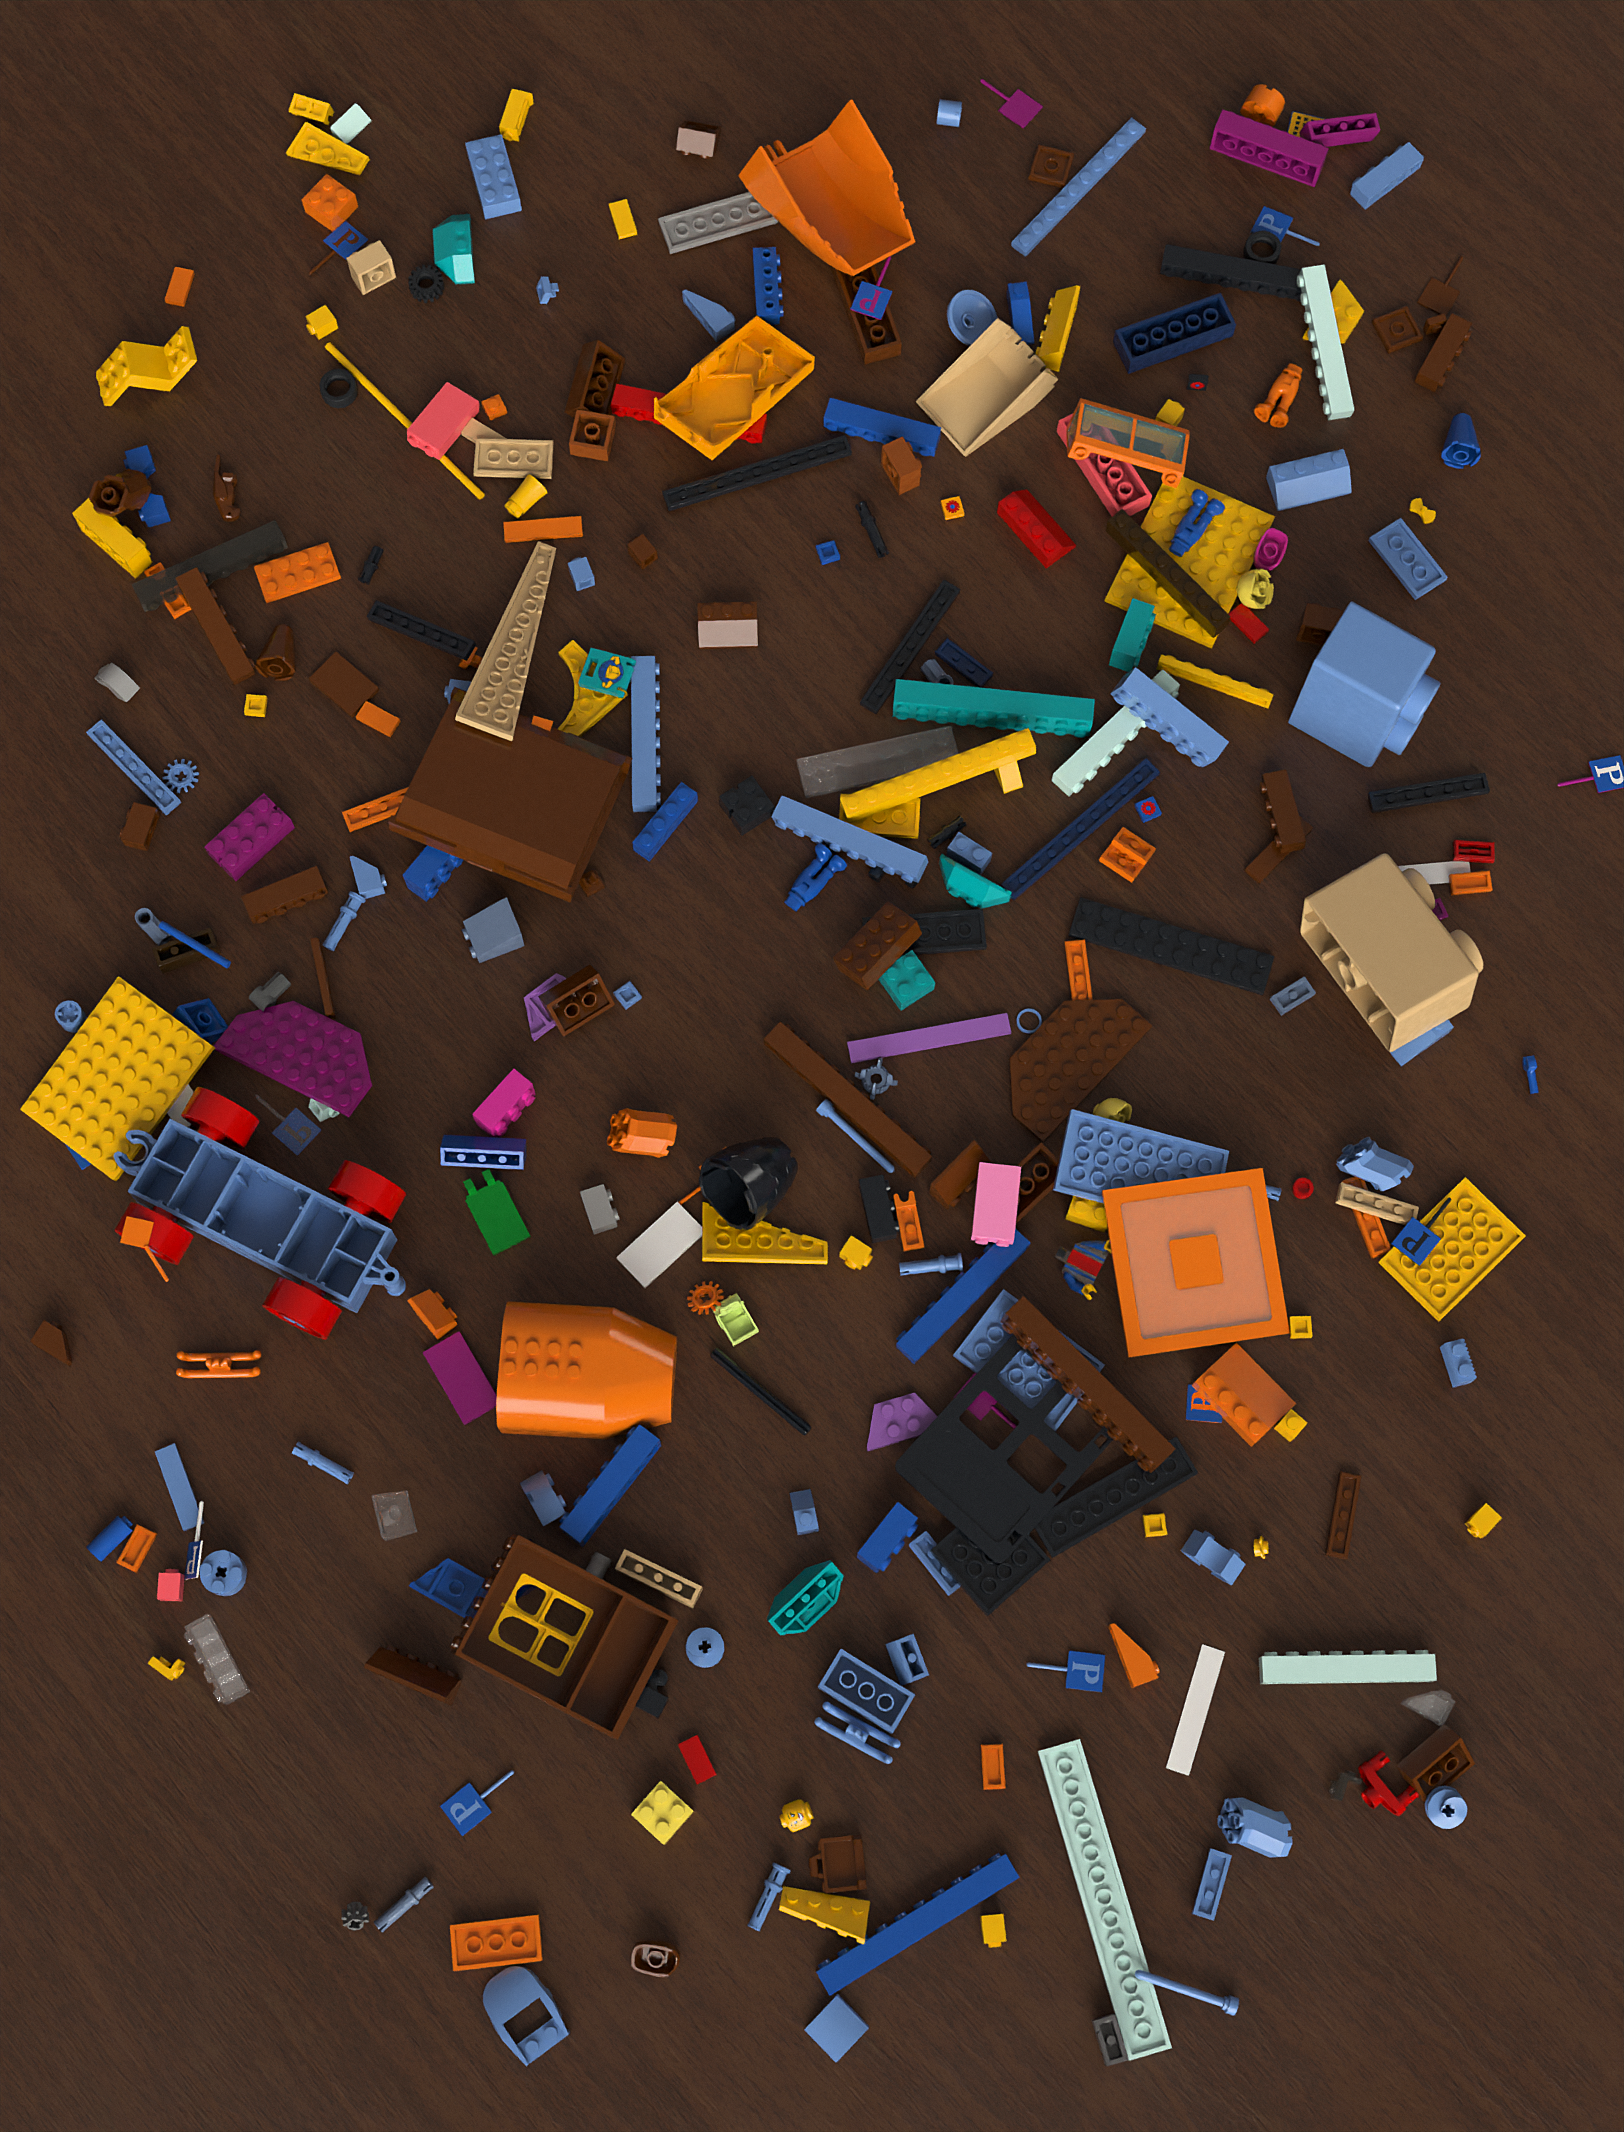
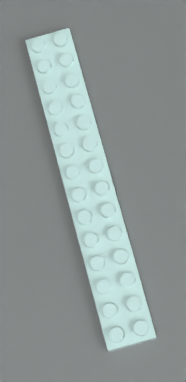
[1038,1739,1172,2061]

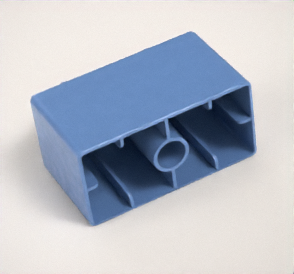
[1288,601,1441,767]

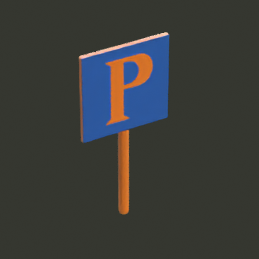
[1186,1384,1222,1423]

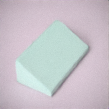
[331,103,371,144]

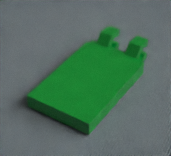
[463,1169,531,1256]

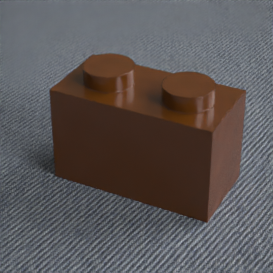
[120,802,160,851]

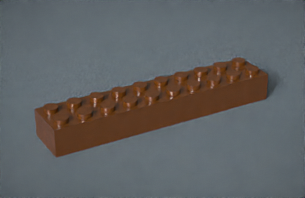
[1001,1296,1175,1473]

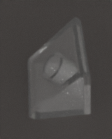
[371,1491,417,1541]

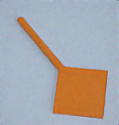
[120,1216,169,1282]

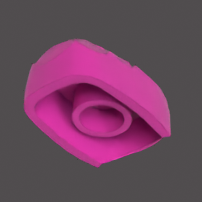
[1253,528,1288,572]

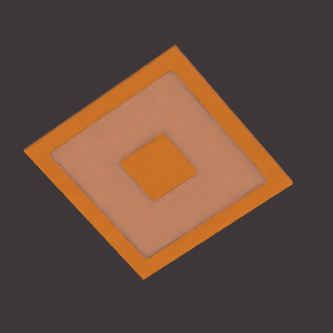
[1102,1168,1290,1357]

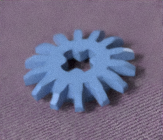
[163,759,199,793]

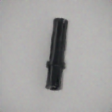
[855,501,889,558]

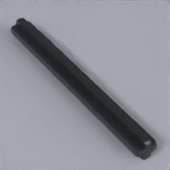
[710,1348,811,1435]

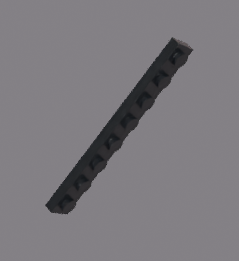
[860,580,960,715]

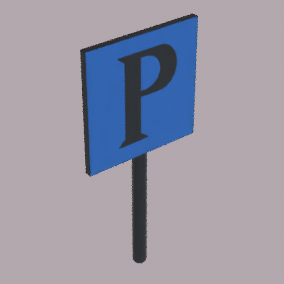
[1391,1198,1451,1266]

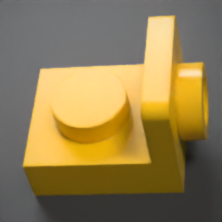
[148,1656,185,1680]

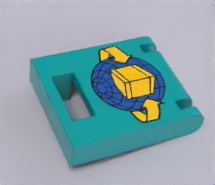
[578,648,636,698]

